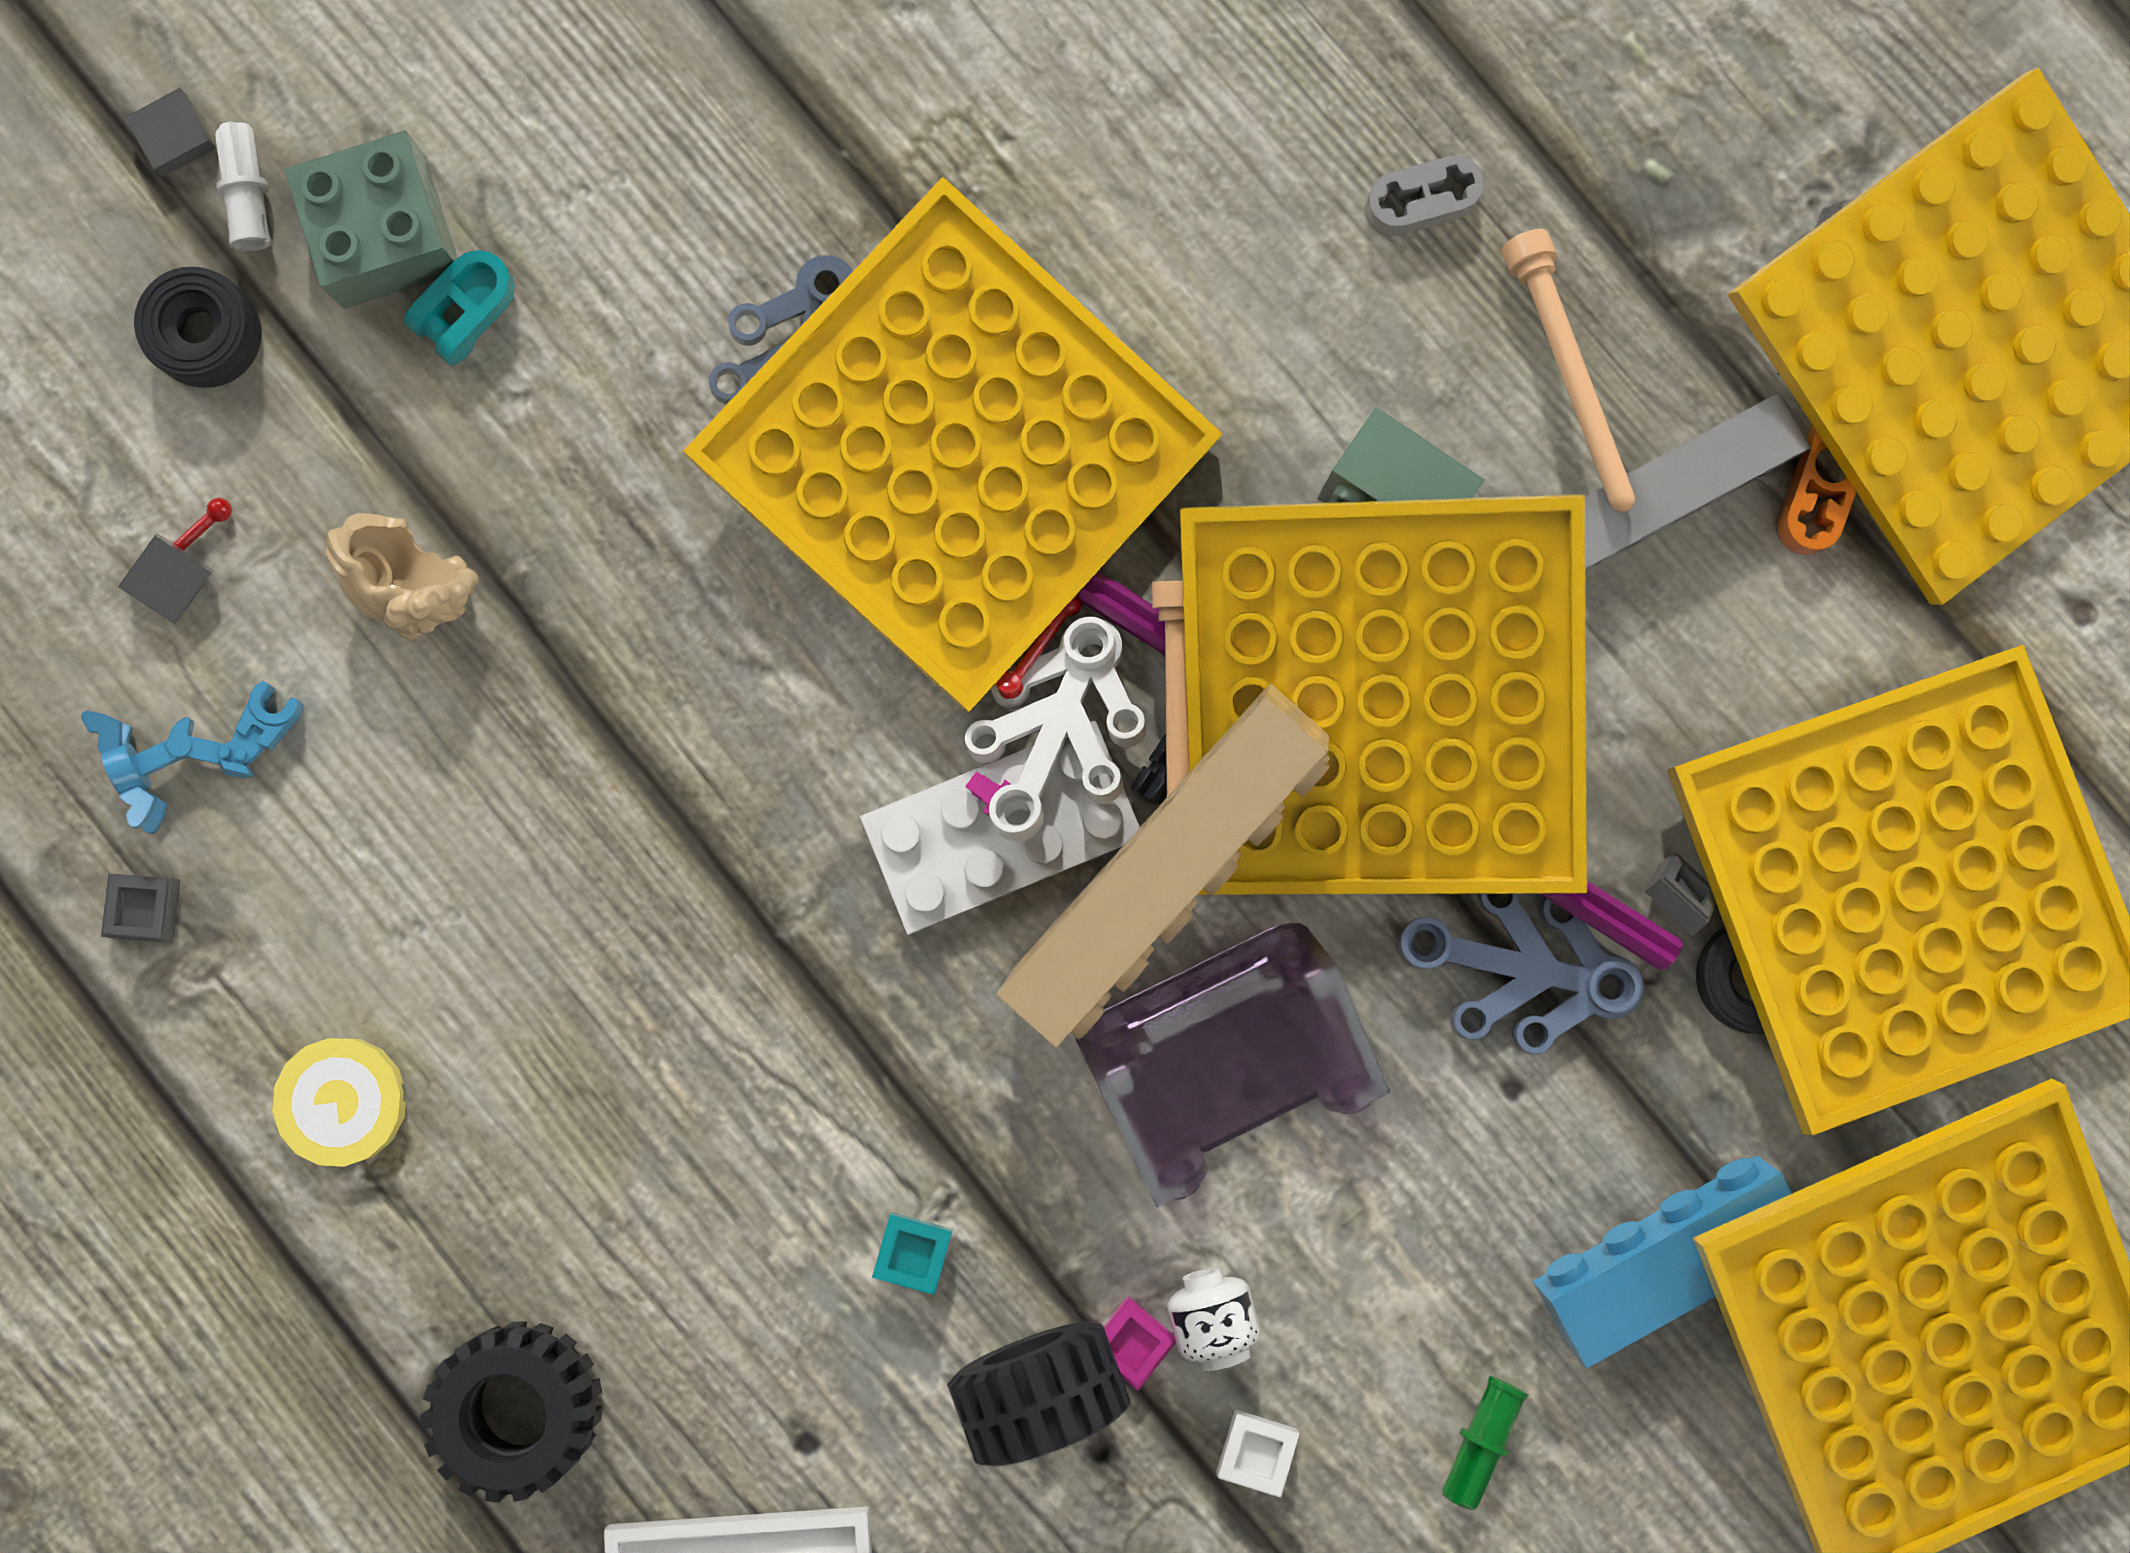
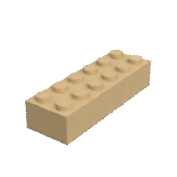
[996,683,1330,1048]

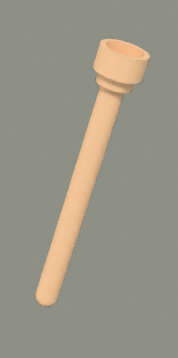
[1501,229,1635,512]
[1152,581,1190,797]

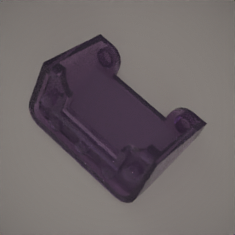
[1076,923,1391,1207]

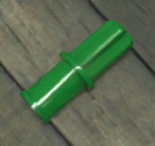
[1442,1375,1529,1510]

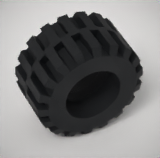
[420,1321,603,1503]
[947,1322,1131,1466]

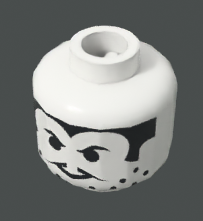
[1167,1267,1261,1371]

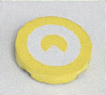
[272,1038,406,1167]

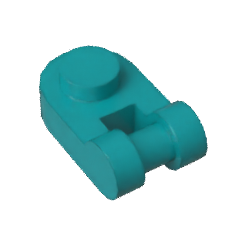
[403,250,515,366]

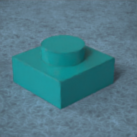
[872,1212,953,1295]

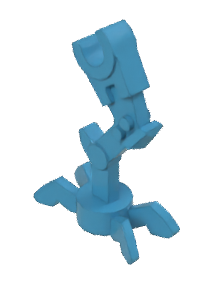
[81,681,304,834]

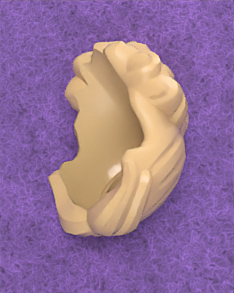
[325,513,479,641]

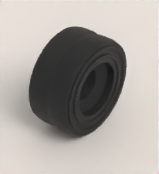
[134,267,262,388]

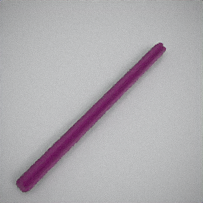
[1077,571,1683,970]

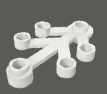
[965,617,1147,841]

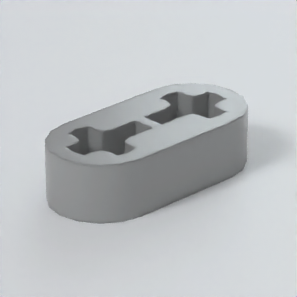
[1365,155,1484,236]

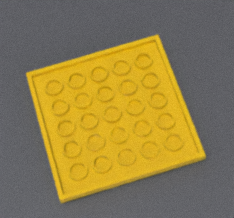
[1727,67,2130,605]
[683,177,1223,714]
[1180,494,1587,895]
[1666,644,2130,1136]
[1693,1078,2130,1553]

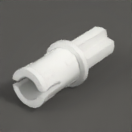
[215,122,272,251]

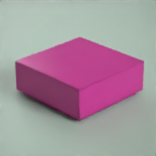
[1103,1296,1176,1391]

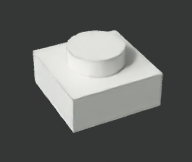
[1216,1409,1300,1498]

